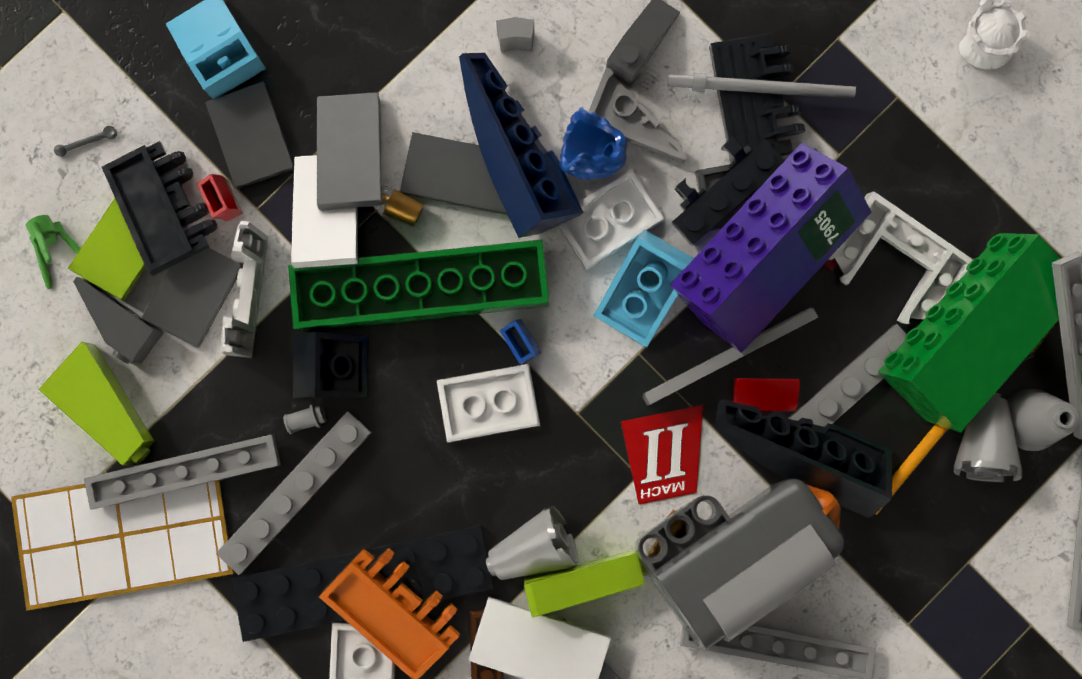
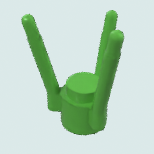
[25,215,81,289]

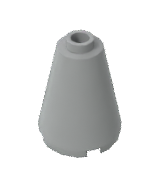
[1007,389,1080,451]
[954,393,1022,482]
[486,506,579,580]

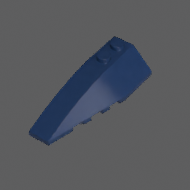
[459,53,584,238]

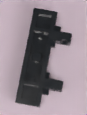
[671,137,785,246]

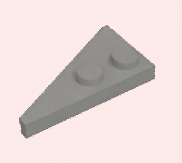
[588,67,688,163]

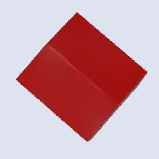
[196,174,243,222]

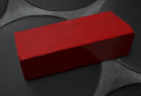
[733,378,800,411]

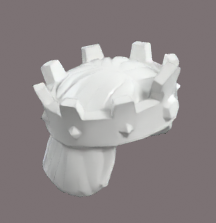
[959,0,1031,70]

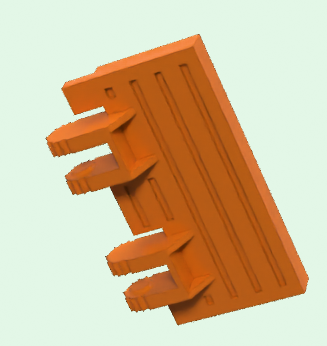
[319,548,460,679]

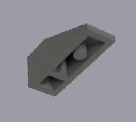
[606,0,680,88]
[73,277,164,364]

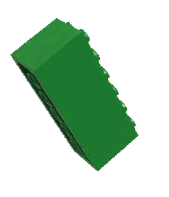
[878,233,1061,433]

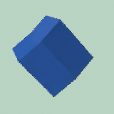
[499,319,541,364]

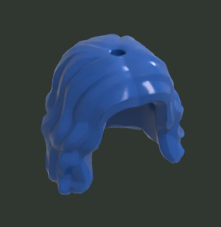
[559,107,628,180]

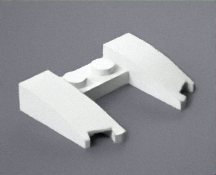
[829,192,973,324]
[221,221,268,358]

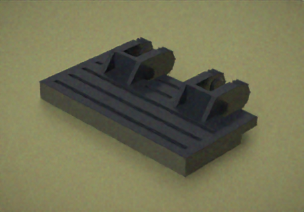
[709,34,806,164]
[101,141,218,276]

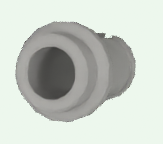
[283,403,327,434]

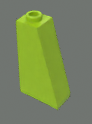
[38,342,154,465]
[524,550,649,618]

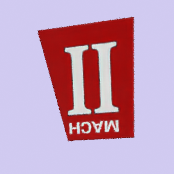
[621,405,703,505]

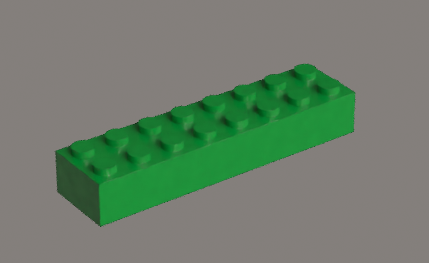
[288,239,549,332]

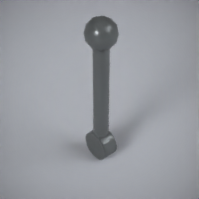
[54,126,117,157]

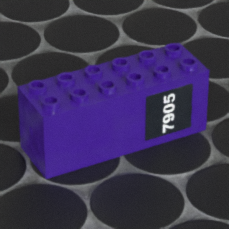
[670,143,872,353]

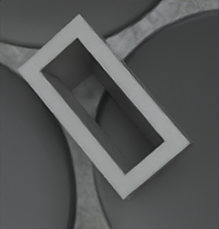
[496,17,535,52]

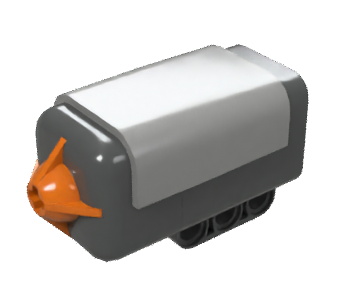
[635,479,844,650]

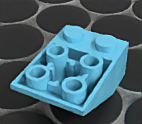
[166,0,266,99]

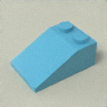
[593,229,694,347]

